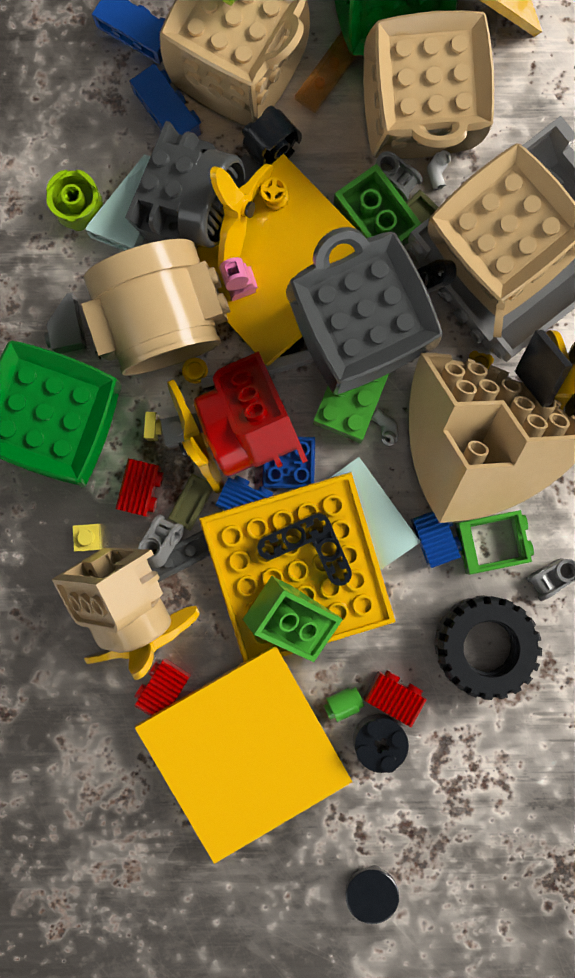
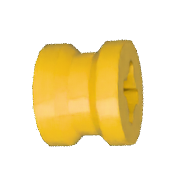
[261,177,290,211]

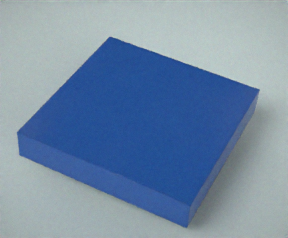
[262,437,315,489]

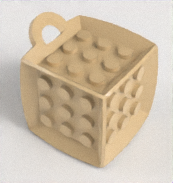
[160,0,310,126]
[364,11,494,159]
[428,143,575,338]

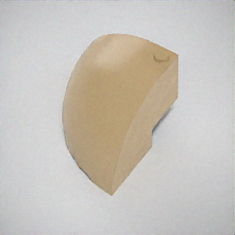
[409,353,575,523]

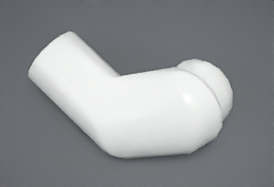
[427,150,451,190]

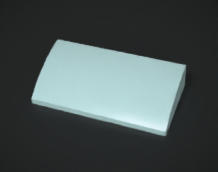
[330,457,420,570]

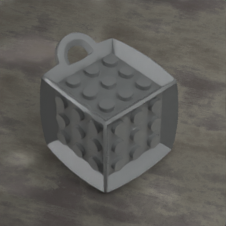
[286,227,443,395]

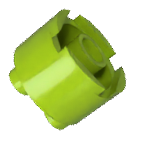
[46,170,104,231]

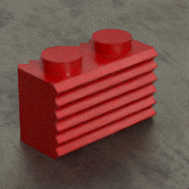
[115,458,164,517]
[134,658,191,716]
[363,670,427,727]

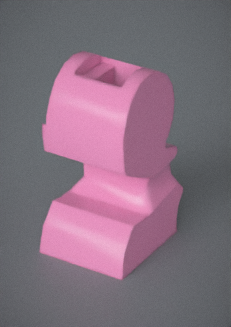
[219,257,258,301]

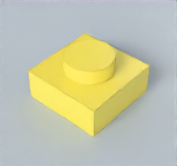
[144,412,163,441]
[73,524,102,552]

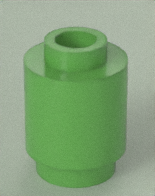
[323,687,365,722]

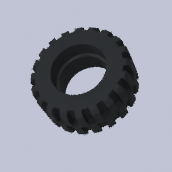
[435,595,542,700]

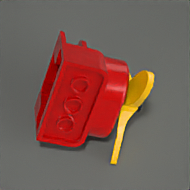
[167,351,308,493]

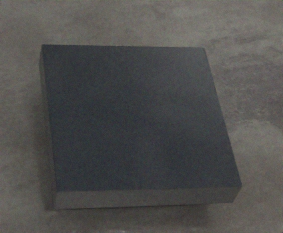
[514,330,573,407]

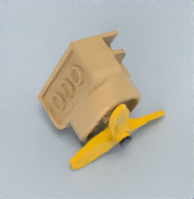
[52,548,199,680]

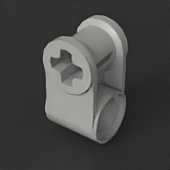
[375,151,423,201]
[138,515,184,568]
[526,558,575,601]

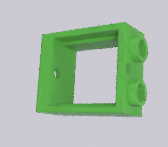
[455,510,534,575]

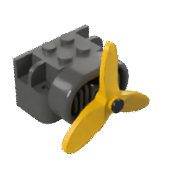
[125,121,274,275]

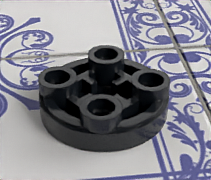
[345,865,399,924]

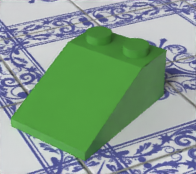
[243,576,343,662]

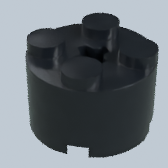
[242,106,302,167]
[353,713,409,773]

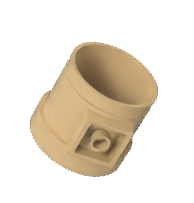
[81,239,230,376]

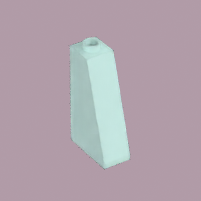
[85,154,150,251]

